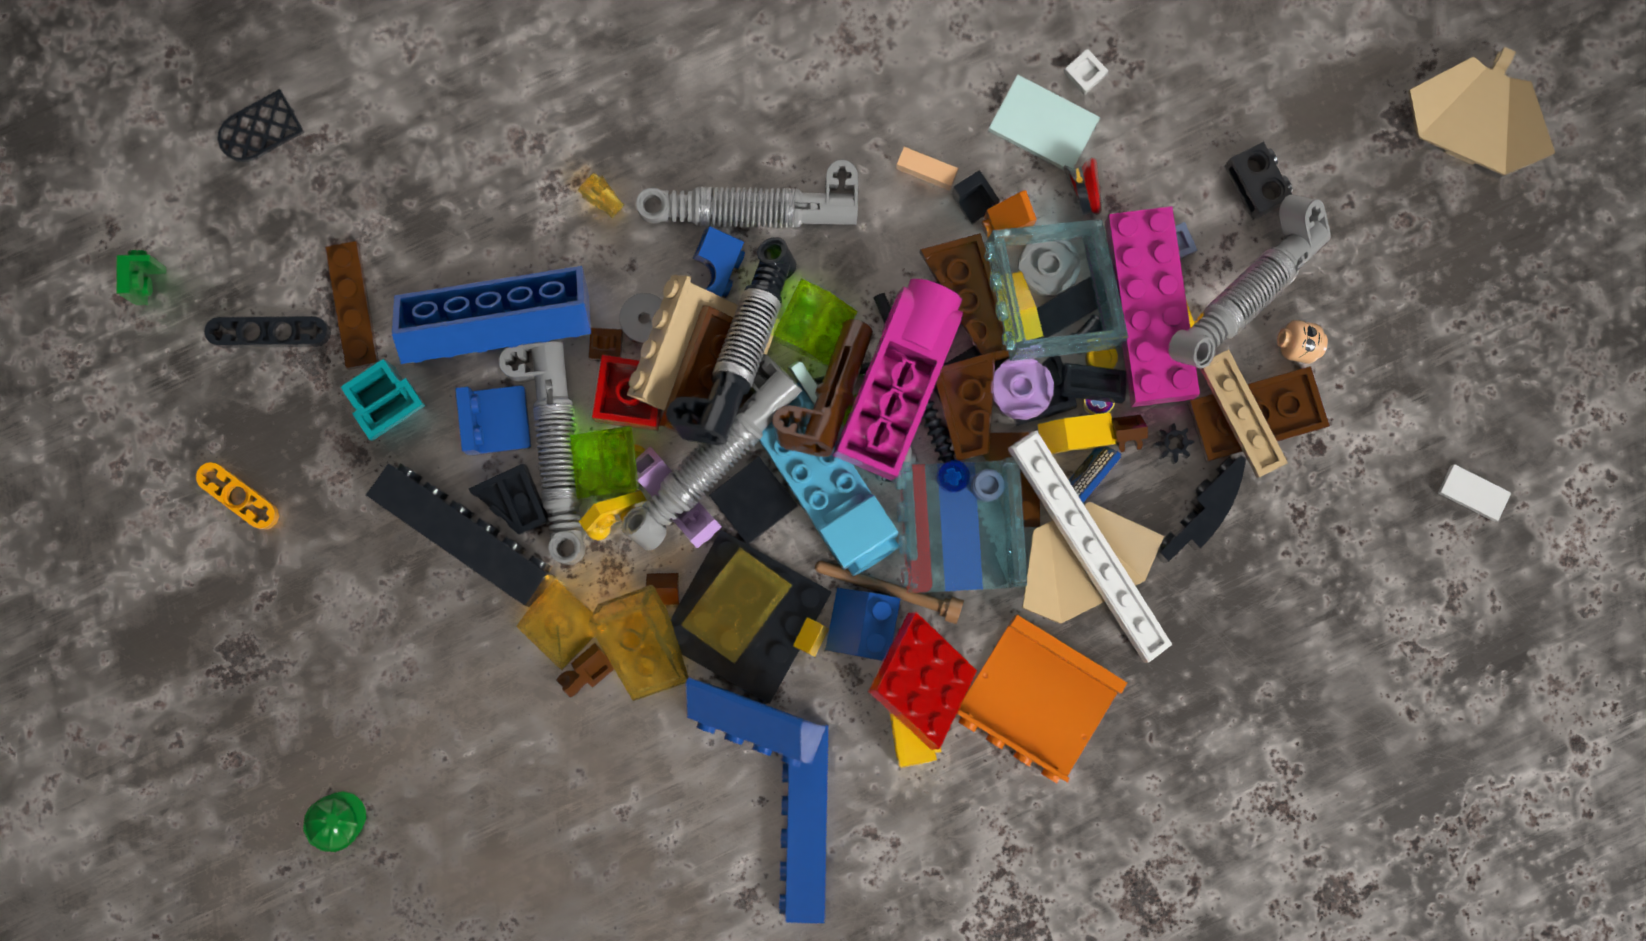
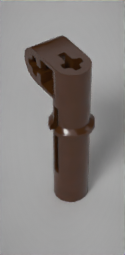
[773,319,873,457]

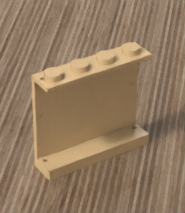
[627,275,779,411]

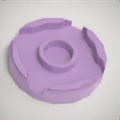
[993,356,1054,420]

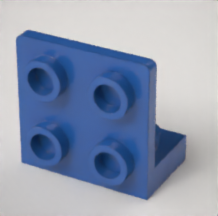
[456,385,531,455]

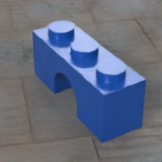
[693,226,745,298]

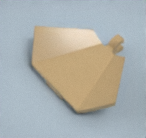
[1408,47,1555,176]
[1022,502,1164,624]

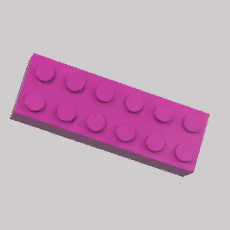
[1105,206,1200,407]

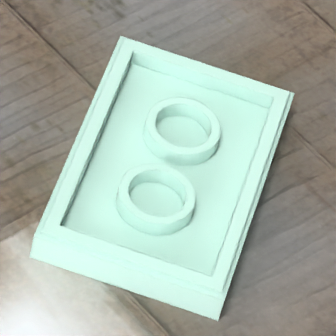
[988,75,1100,171]

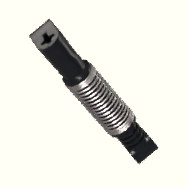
[666,237,797,445]

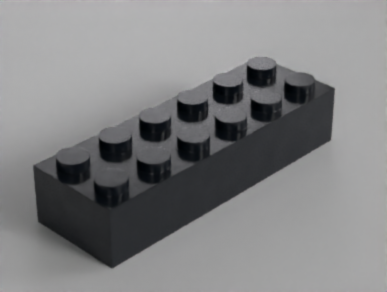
[366,463,556,608]

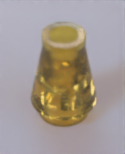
[578,172,625,218]

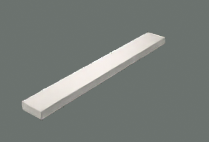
[1008,430,1172,663]

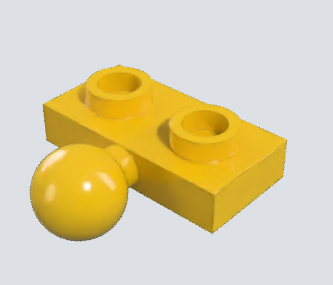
[579,490,647,541]

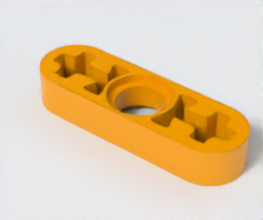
[196,462,279,530]

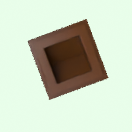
[645,573,679,605]

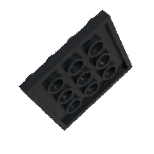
[658,530,832,704]

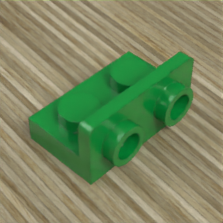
[116,250,166,305]

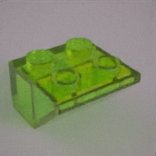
[773,278,858,367]
[570,426,639,501]

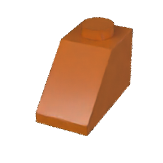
[982,190,1037,246]

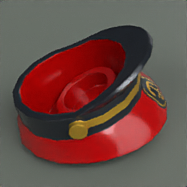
[1064,157,1102,215]

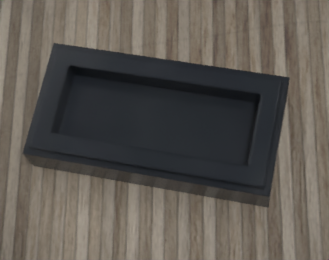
[1061,363,1126,404]

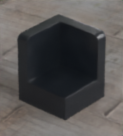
[951,170,1000,224]

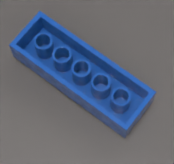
[392,266,591,364]

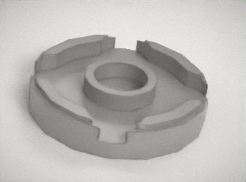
[1018,234,1081,297]

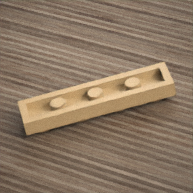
[1200,350,1288,478]

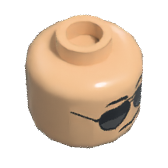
[1277,320,1328,364]

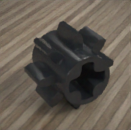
[1152,423,1195,464]

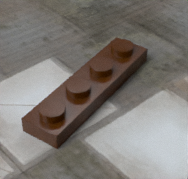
[325,241,379,370]

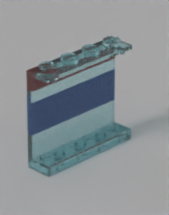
[895,457,1028,593]

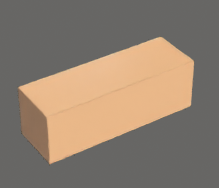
[896,147,958,191]

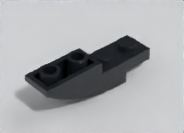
[1156,455,1246,563]

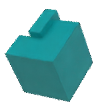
[341,358,425,441]

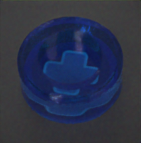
[936,460,970,493]

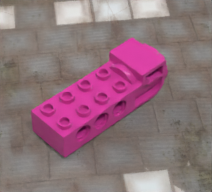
[832,278,963,481]

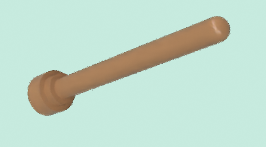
[815,561,964,624]

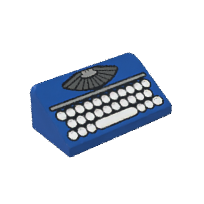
[1069,446,1122,503]

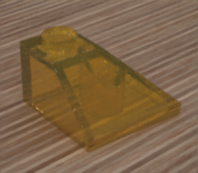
[516,579,606,671]

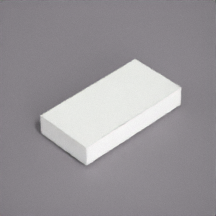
[1438,464,1511,522]

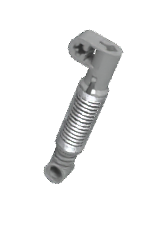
[636,159,858,228]
[1169,195,1331,368]
[499,342,585,565]
[621,354,802,550]

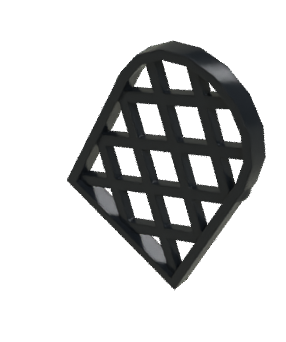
[217,89,305,162]

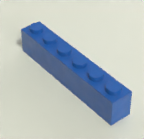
[779,724,829,924]

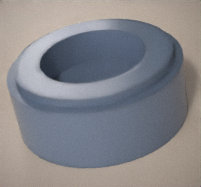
[971,469,1005,502]

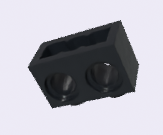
[1224,142,1293,220]

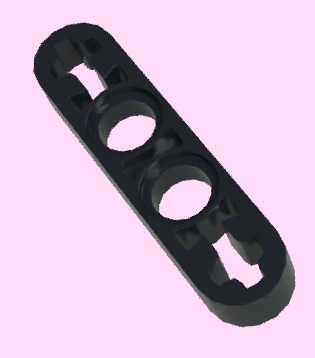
[204,316,331,348]

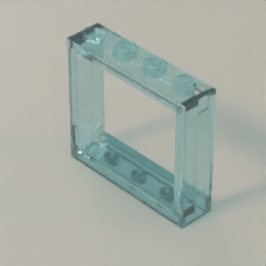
[984,219,1129,361]

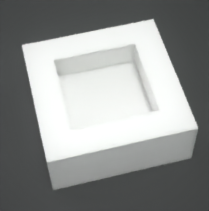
[1063,49,1109,95]

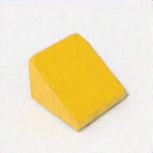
[793,617,829,657]

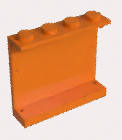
[957,614,1128,784]

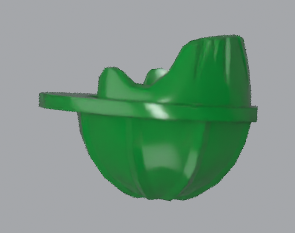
[303,791,366,852]

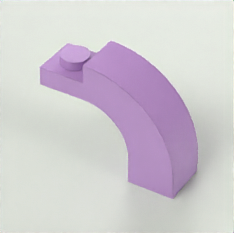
[626,447,721,548]

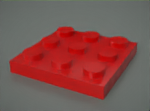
[868,612,977,750]

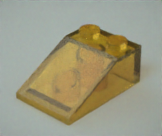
[682,548,792,664]
[588,584,689,701]

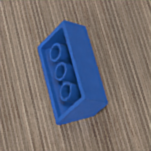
[686,677,825,767]

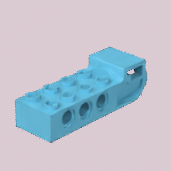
[759,382,900,576]

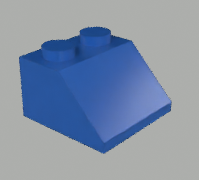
[825,588,901,661]

